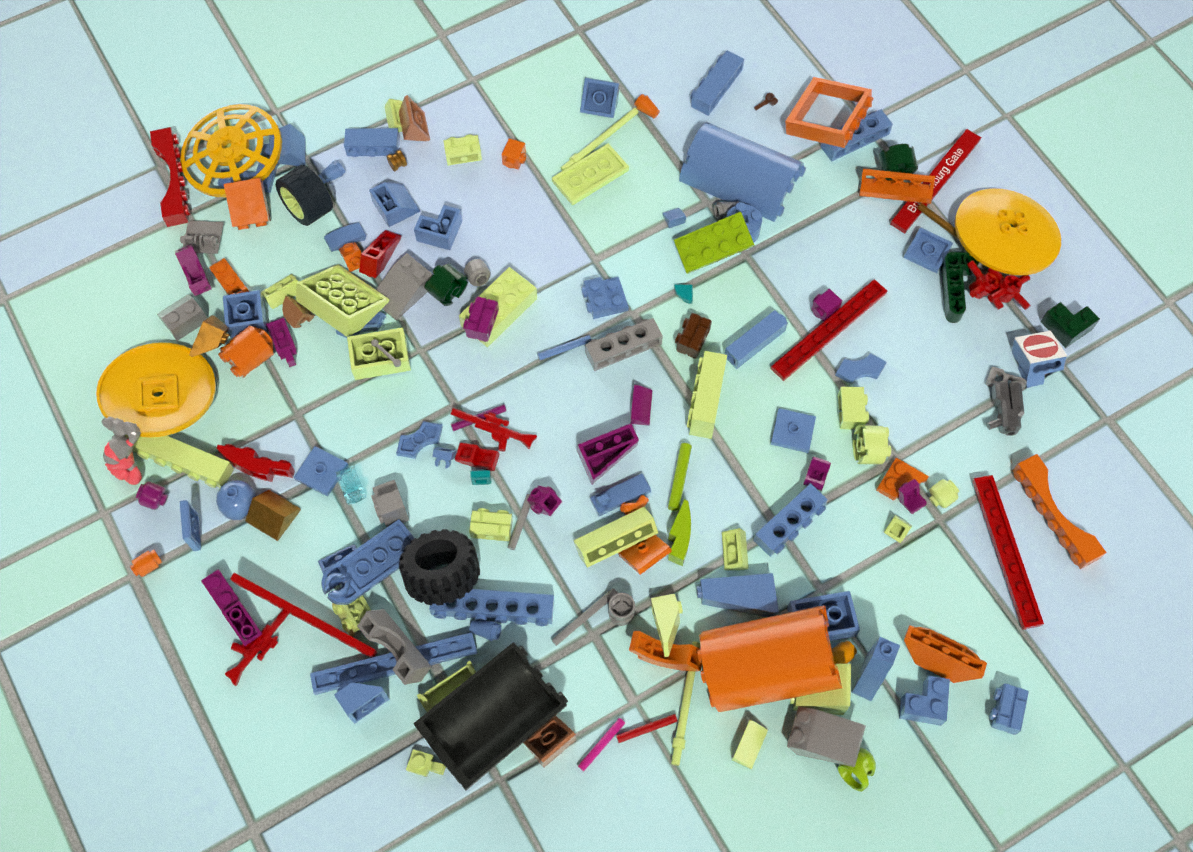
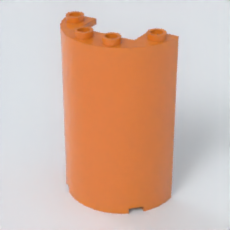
[697,605,842,712]

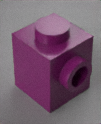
[811,288,843,322]

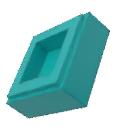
[470,470,492,485]

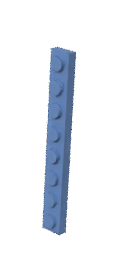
[310,632,477,695]

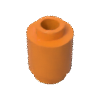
[130,549,163,577]

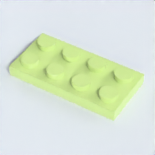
[552,143,629,206]

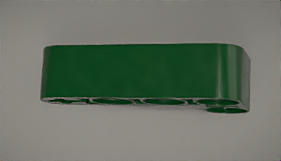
[941,252,979,323]

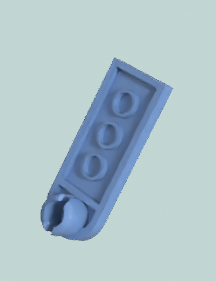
[321,519,414,605]

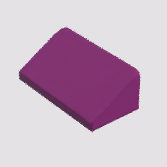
[631,385,653,426]

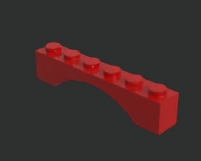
[150,127,190,227]

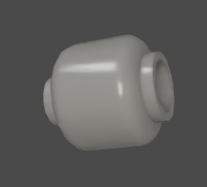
[464,259,491,286]

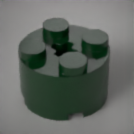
[879,144,918,181]
[424,263,468,306]

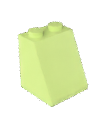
[790,664,851,715]

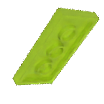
[674,212,755,274]

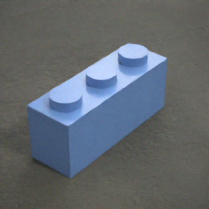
[344,128,400,157]

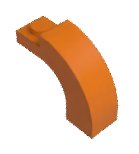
[629,631,702,671]

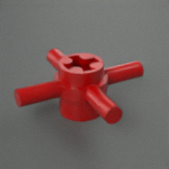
[967,261,1004,310]
[988,268,1031,310]

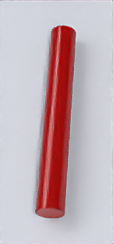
[616,714,678,743]

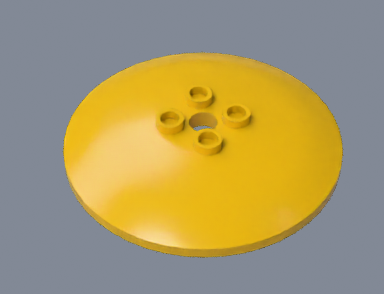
[955,188,1061,275]
[96,343,216,437]

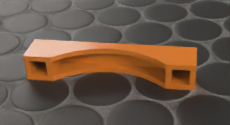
[1012,454,1107,569]

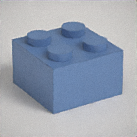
[223,290,268,339]

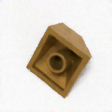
[189,315,229,357]

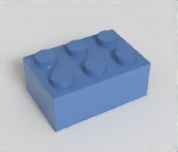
[787,591,860,641]

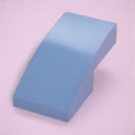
[324,222,366,252]

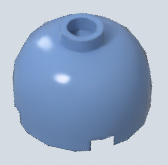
[216,480,257,520]

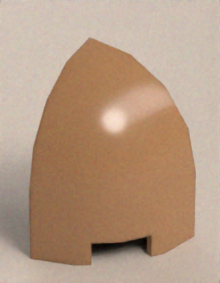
[282,296,315,328]

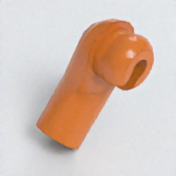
[620,495,649,515]

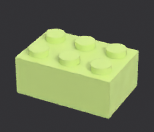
[347,327,411,380]

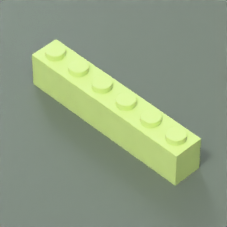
[125,435,234,488]

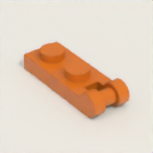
[209,258,249,295]

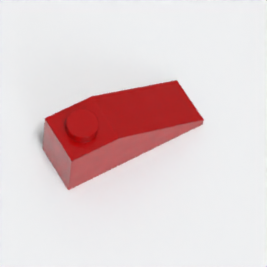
[359,230,401,278]

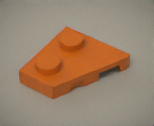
[876,458,929,500]

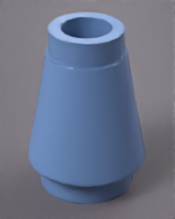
[318,160,345,184]
[470,621,501,641]

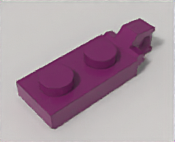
[266,317,297,368]

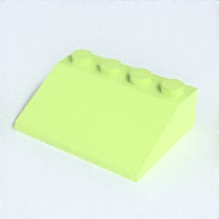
[296,264,389,337]

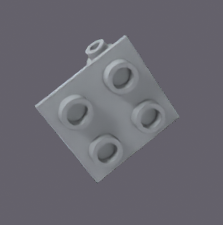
[180,221,224,254]

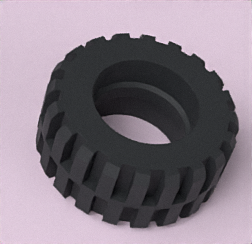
[399,529,480,606]

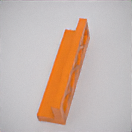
[859,169,935,204]

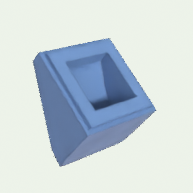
[662,208,686,228]
[1018,366,1045,388]

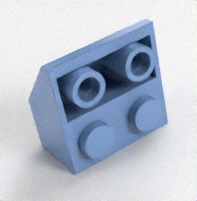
[369,182,420,227]

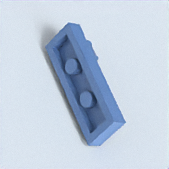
[590,474,651,516]

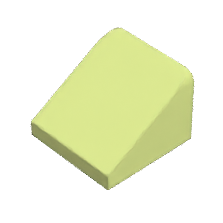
[884,515,912,543]

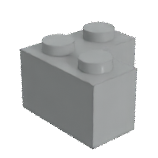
[371,479,410,527]

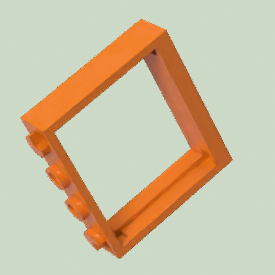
[785,77,874,148]

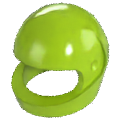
[838,747,876,792]

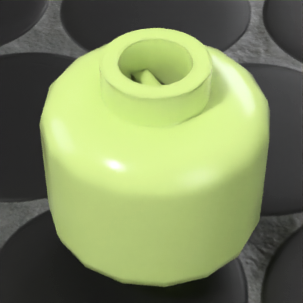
[929,479,960,508]

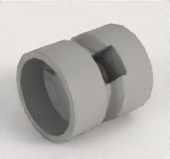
[608,593,635,626]

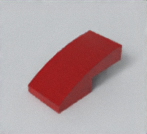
[455,443,500,471]

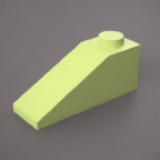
[651,594,683,657]

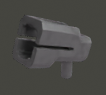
[986,382,1025,436]

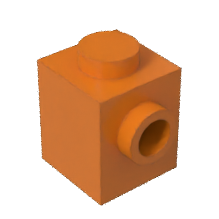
[502,138,527,170]

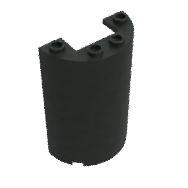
[413,642,568,791]

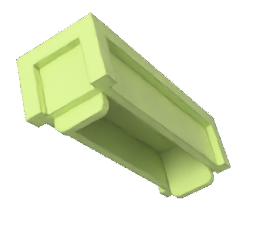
[417,661,476,712]

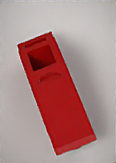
[217,444,295,482]

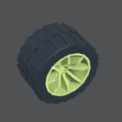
[275,165,333,226]

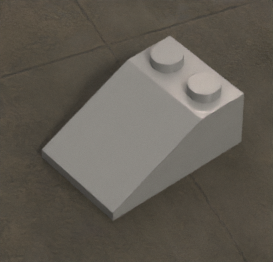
[376,253,433,321]
[787,706,866,767]

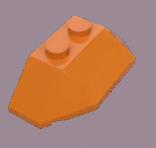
[904,625,987,683]

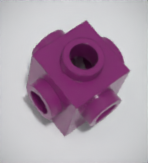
[527,485,563,516]

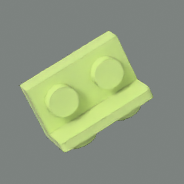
[332,595,371,637]

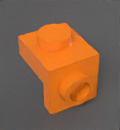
[339,242,361,272]

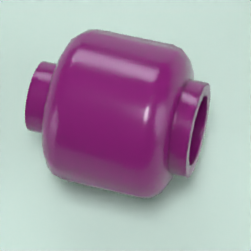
[136,481,168,510]

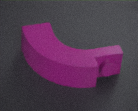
[175,244,212,296]

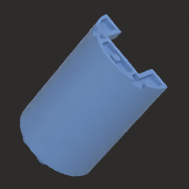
[679,122,806,222]

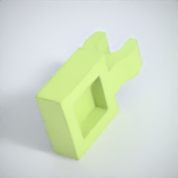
[406,749,446,777]

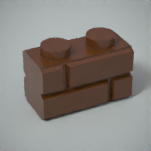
[675,313,712,359]

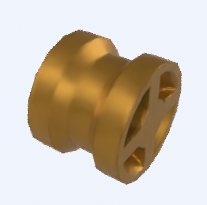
[386,150,407,172]

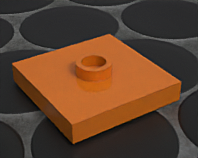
[618,535,672,575]

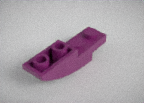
[201,569,262,646]

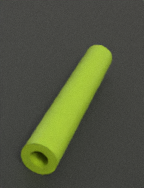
[668,443,692,511]

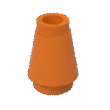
[634,94,660,119]

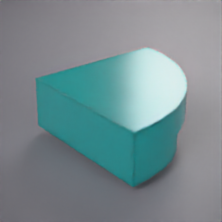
[674,284,693,304]

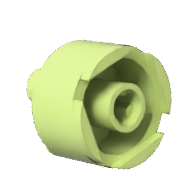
[853,425,891,464]

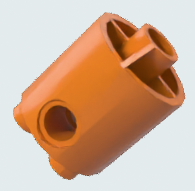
[218,325,274,378]

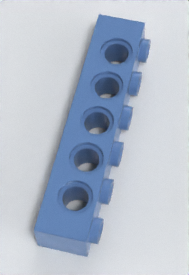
[429,589,554,626]

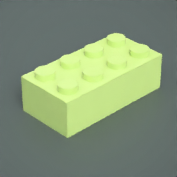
[459,267,537,347]
[687,351,727,439]

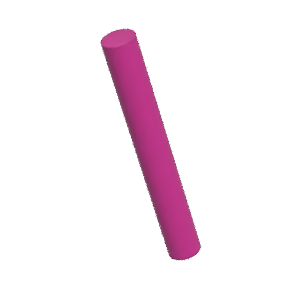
[578,718,625,772]

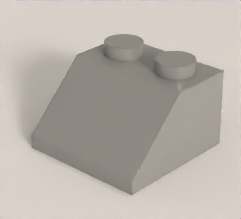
[157,294,207,341]

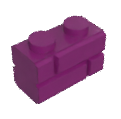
[463,296,499,342]

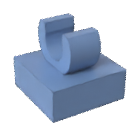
[432,447,457,468]

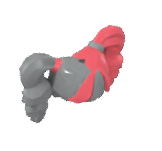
[101,417,142,485]

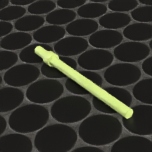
[561,108,639,171]
[671,641,700,766]

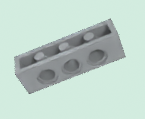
[585,318,663,371]

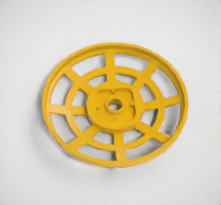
[180,104,282,197]

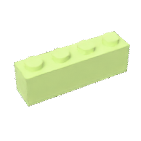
[573,507,658,568]

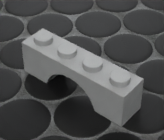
[357,609,432,685]

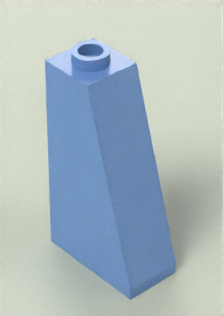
[696,573,779,617]
[852,637,900,701]

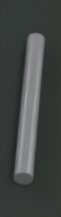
[551,588,617,646]

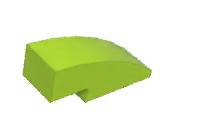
[668,499,691,566]

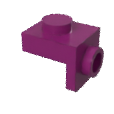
[803,457,831,491]
[898,479,927,514]

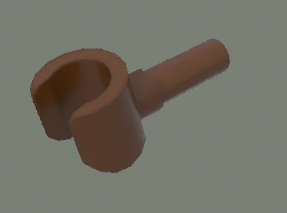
[754,93,778,111]

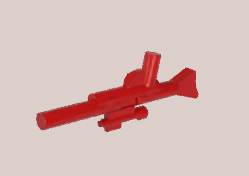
[451,408,537,452]
[225,610,289,686]

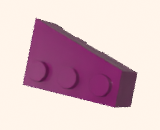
[577,423,639,485]

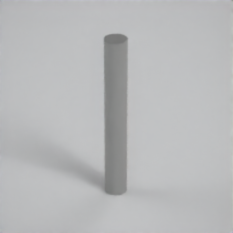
[507,494,531,550]

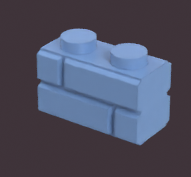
[989,684,1029,735]

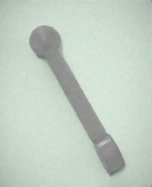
[371,339,401,367]

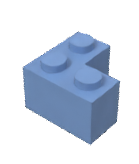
[414,205,463,250]
[899,676,950,726]

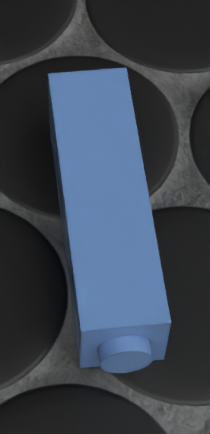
[725,310,788,369]

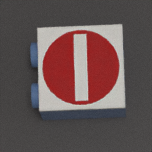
[1012,330,1067,377]

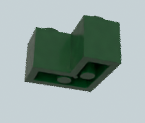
[1040,302,1100,348]

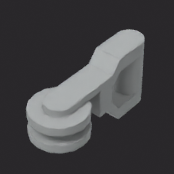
[985,367,1027,391]

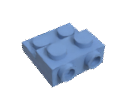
[581,277,629,319]

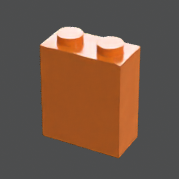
[224,178,271,230]

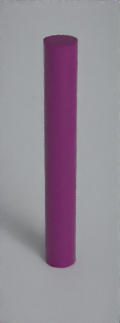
[451,404,507,431]

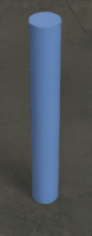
[537,335,591,360]

